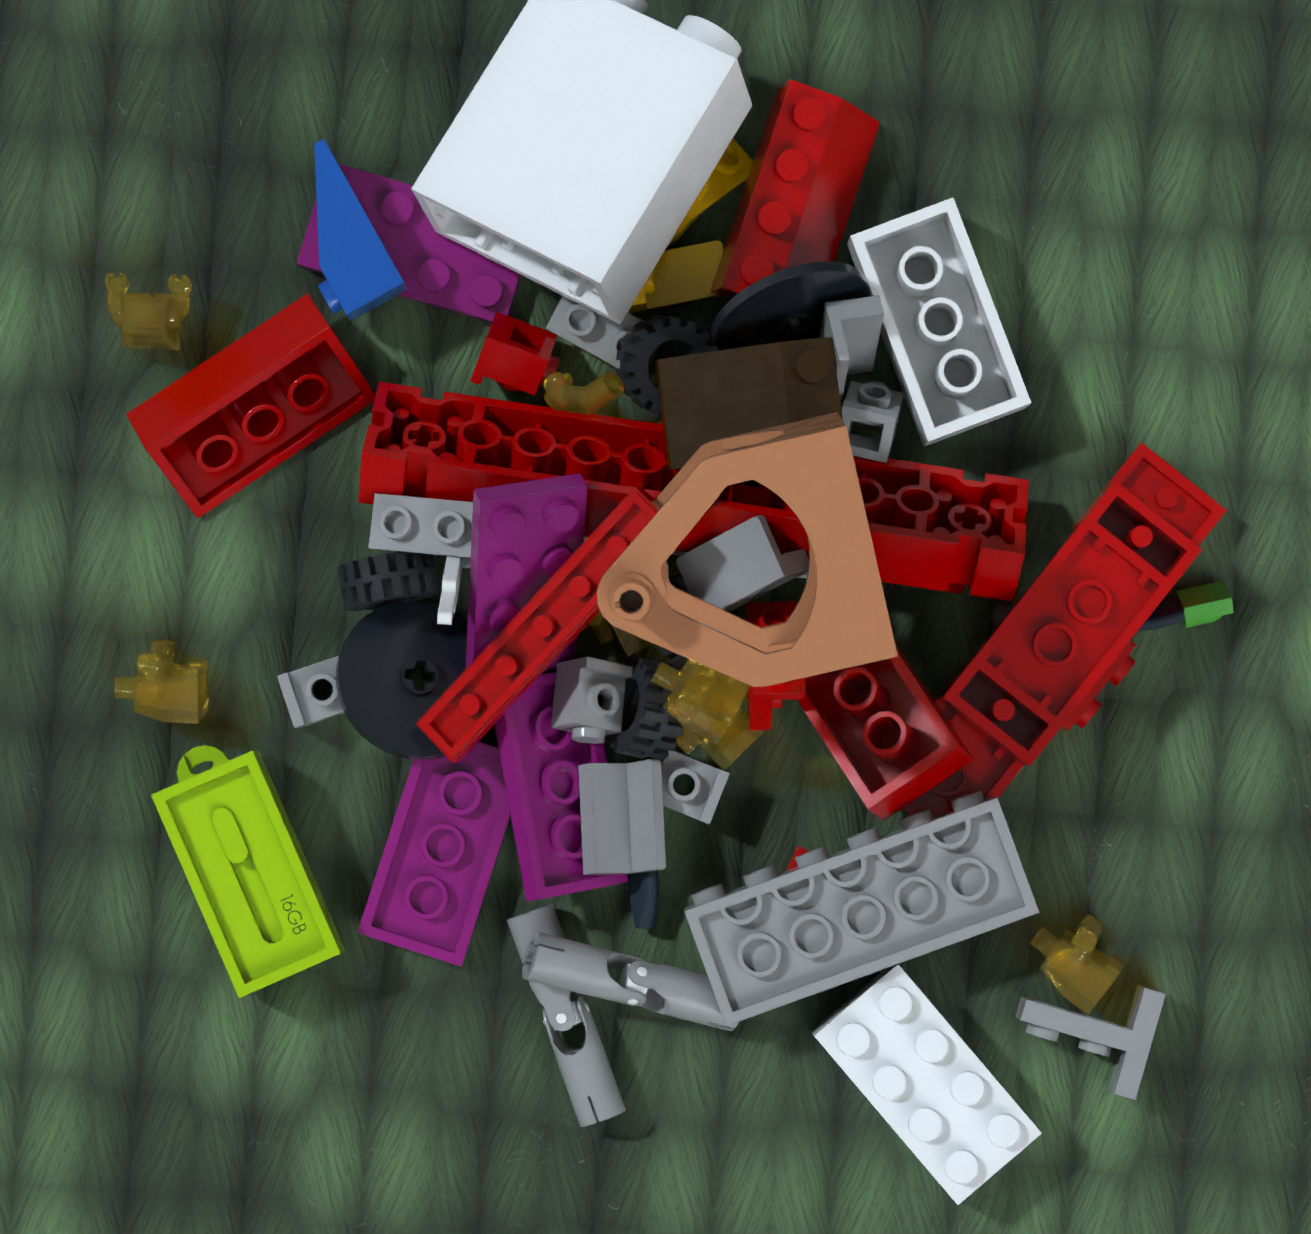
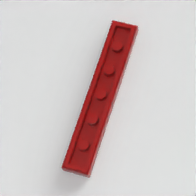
[416,486,661,763]

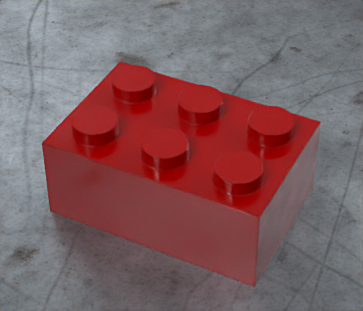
[796,640,974,822]

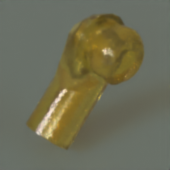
[543,371,624,415]

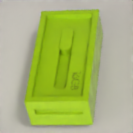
[151,745,346,998]

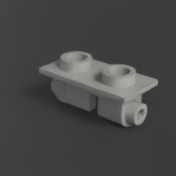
[546,296,662,368]
[368,493,473,558]

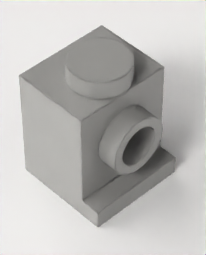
[842,381,904,463]
[277,656,344,728]
[551,657,633,744]
[660,750,730,824]

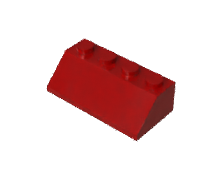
[710,79,880,299]
[126,293,376,519]

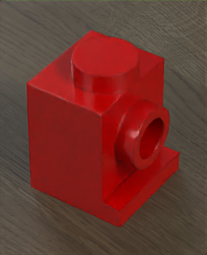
[470,311,560,396]

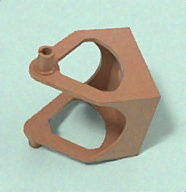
[597,412,898,687]

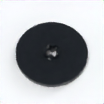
[711,262,870,351]
[336,600,468,760]

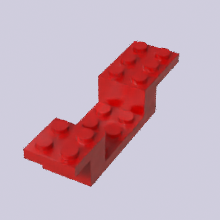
[901,442,1227,818]

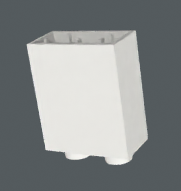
[411,0,753,324]

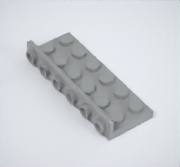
[684,790,1039,1026]

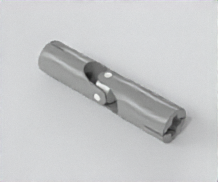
[507,903,626,1127]
[522,931,739,1032]

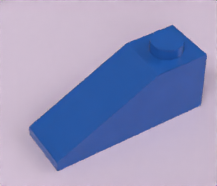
[314,139,407,321]

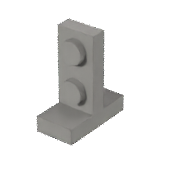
[1015,985,1166,1100]

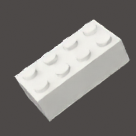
[847,198,1031,447]
[811,964,1042,1205]

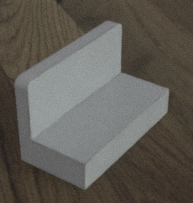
[819,295,884,403]
[676,515,810,612]
[578,759,666,875]

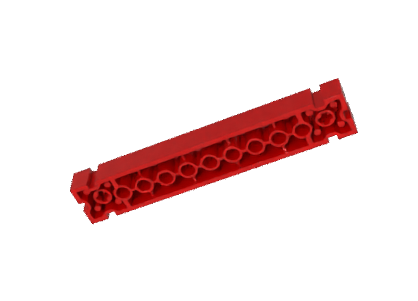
[358,382,1029,602]

